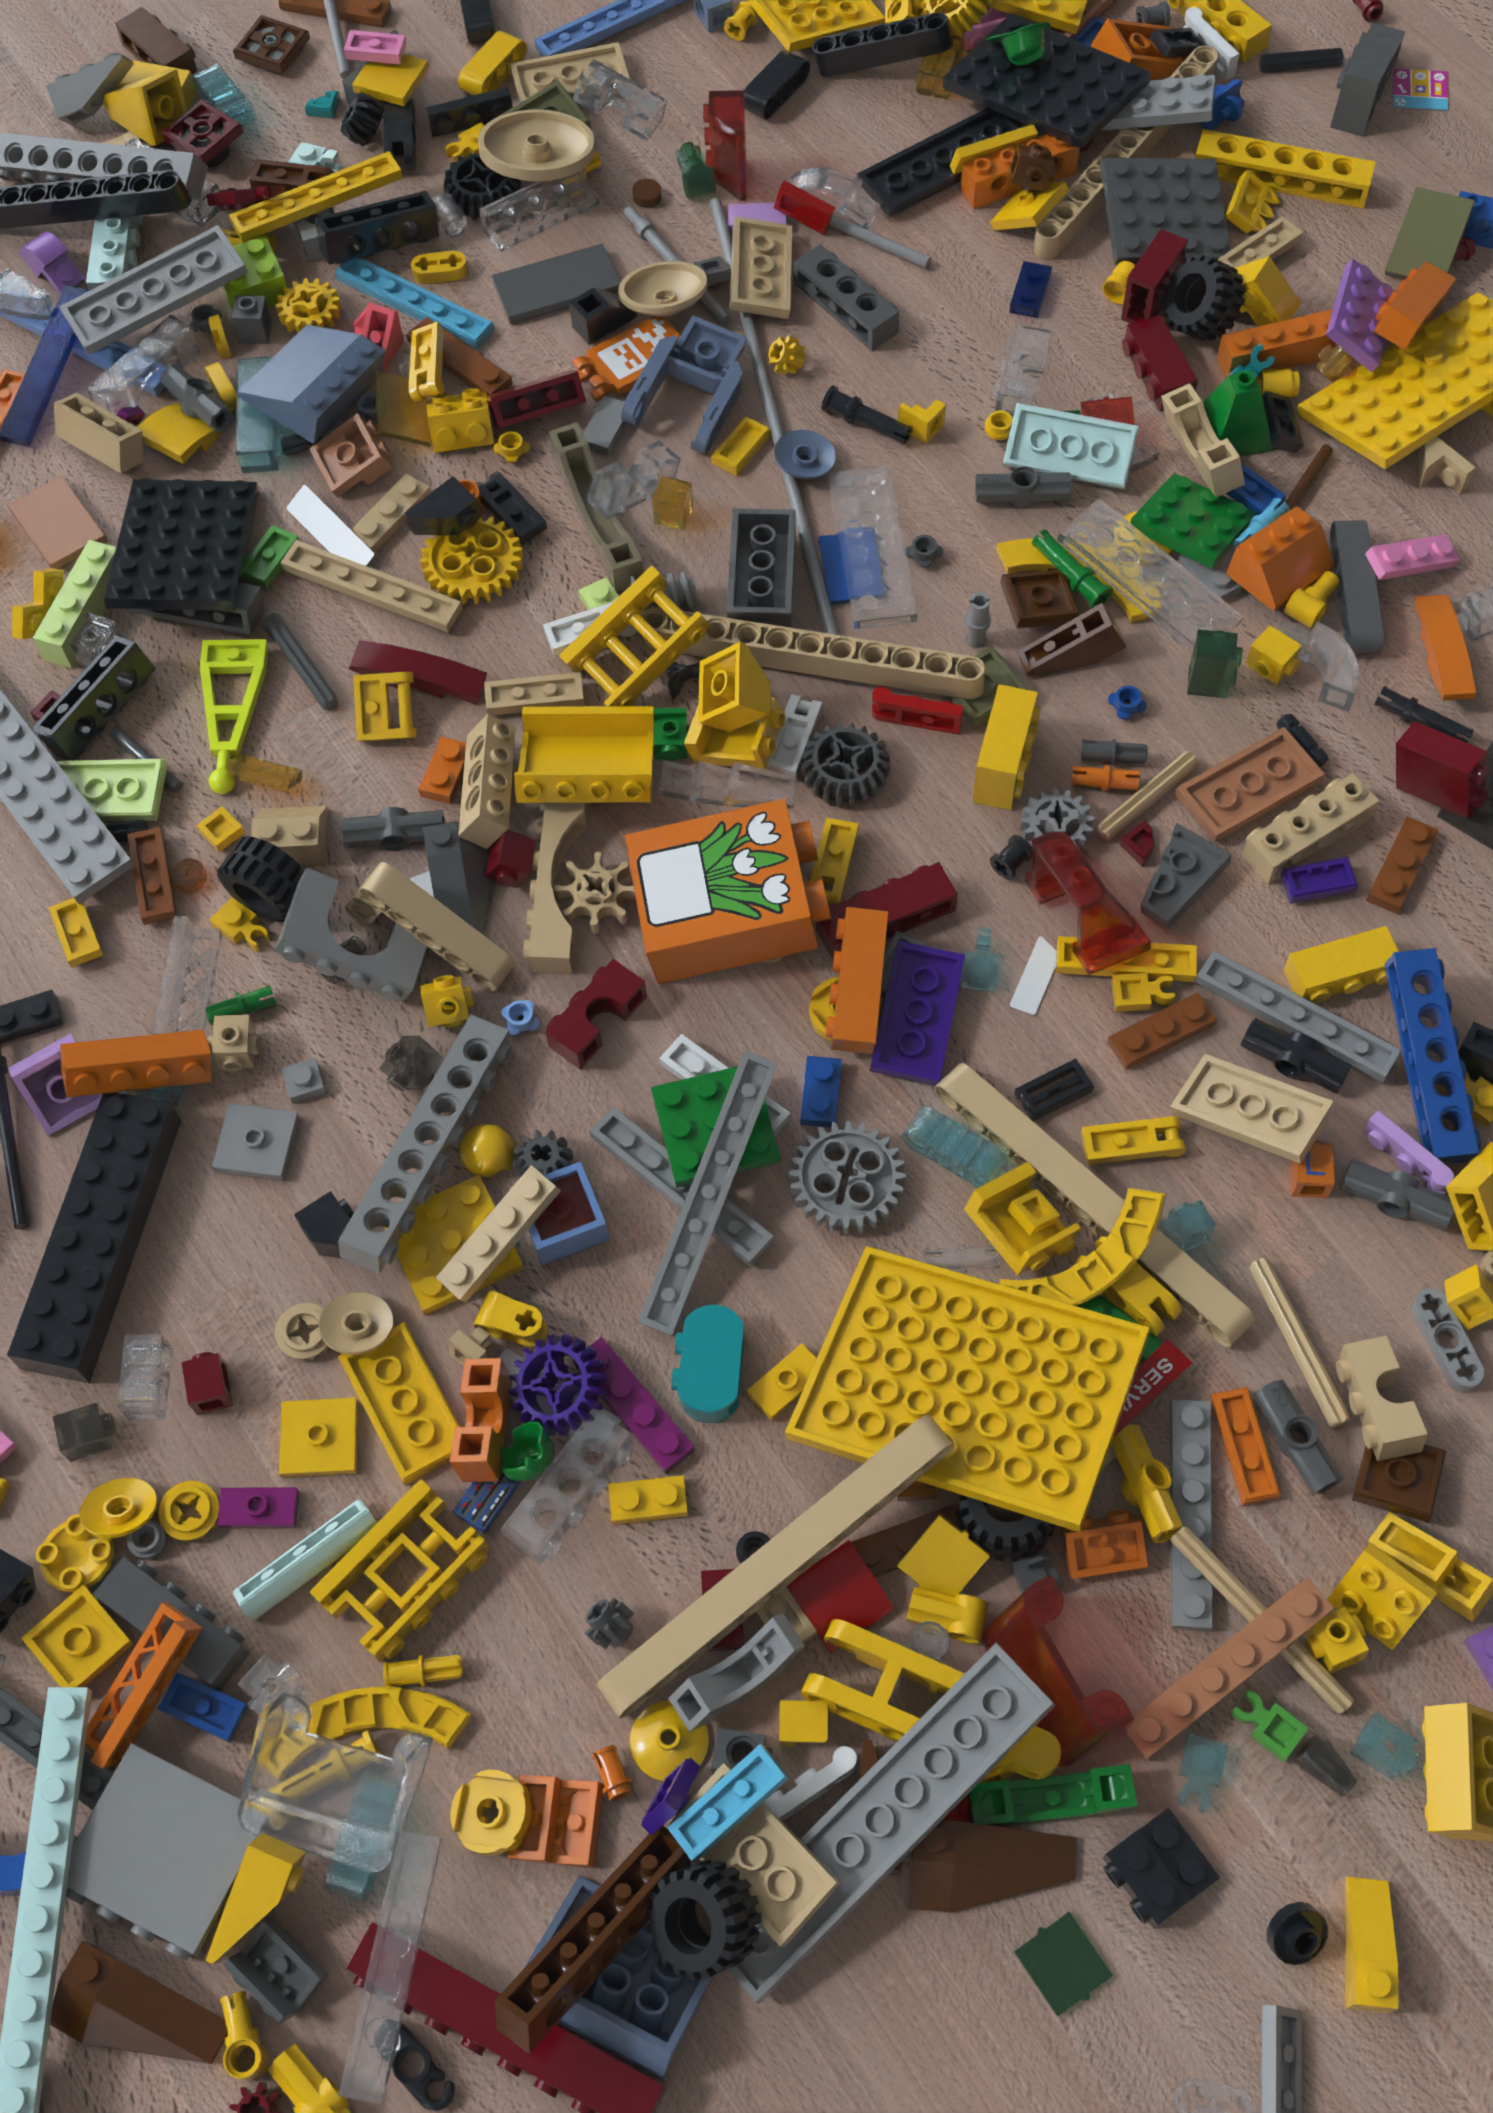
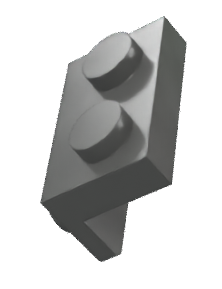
[224,1916,328,2023]

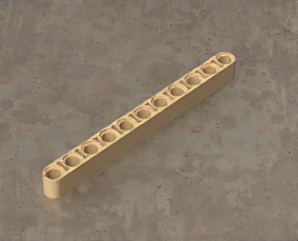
[1034,46,1218,260]
[641,607,985,699]
[935,1063,1255,1348]
[596,1414,954,1719]

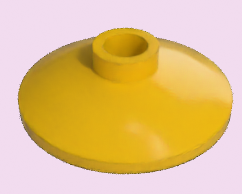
[79,1478,157,1538]
[630,1700,709,1782]

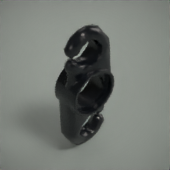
[371,2019,455,2112]

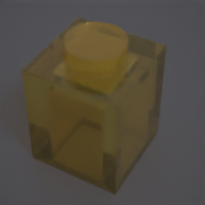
[652,476,693,530]

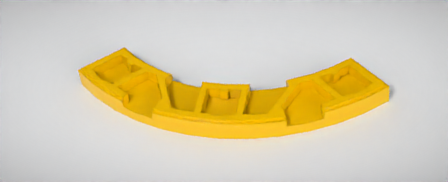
[996,538,1162,623]
[999,1188,1167,1307]
[249,1687,473,1782]

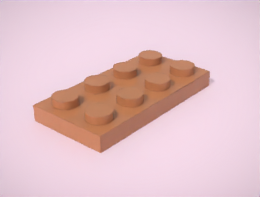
[1175,727,1325,842]

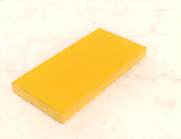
[338,1322,460,1485]

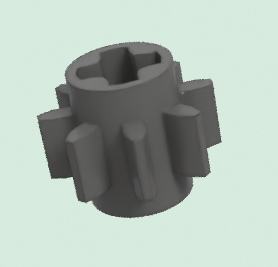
[585,1598,634,1649]

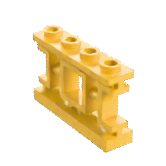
[309,1479,490,1663]

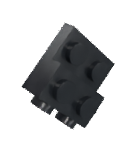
[1103,1808,1220,1929]

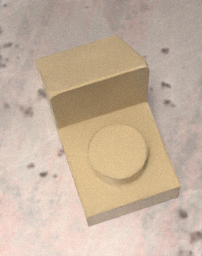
[1418,437,1476,494]

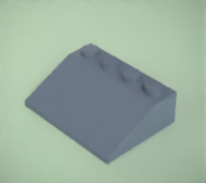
[237,325,386,444]
[524,1875,713,2080]

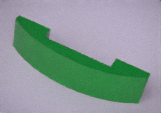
[970,1764,1137,1826]

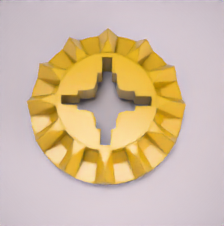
[158,1480,219,1543]

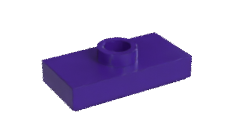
[1280,857,1358,904]
[641,1757,700,1835]

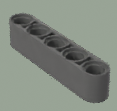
[1330,520,1384,654]

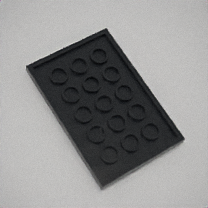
[942,13,1151,149]
[104,478,259,611]

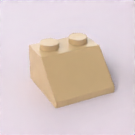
[251,805,328,867]

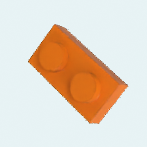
[418,736,466,804]

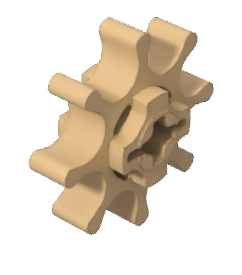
[553,852,636,934]

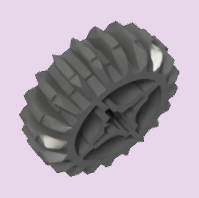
[801,722,890,808]

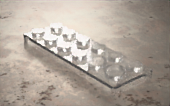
[828,466,917,629]
[1057,498,1244,660]

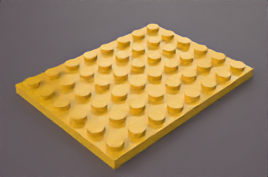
[785,1246,1150,1532]

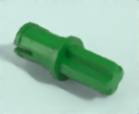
[205,985,277,1026]

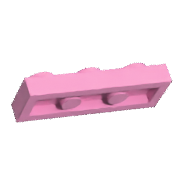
[1365,534,1460,580]

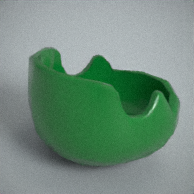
[500,1422,555,1481]

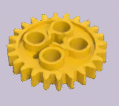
[420,516,523,605]

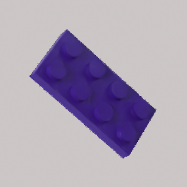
[870,940,965,1086]

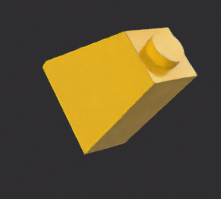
[1446,1142,1493,1251]

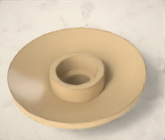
[319,1292,394,1355]

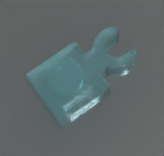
[1177,1733,1228,1813]

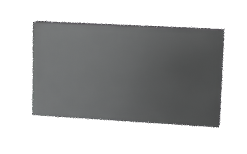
[492,243,620,324]

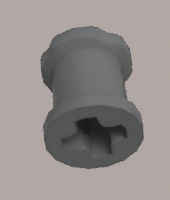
[1136,1,1171,26]

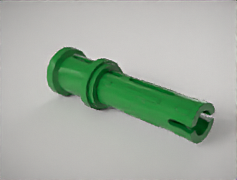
[1032,529,1113,609]

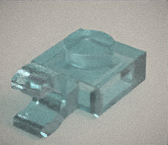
[961,927,999,991]

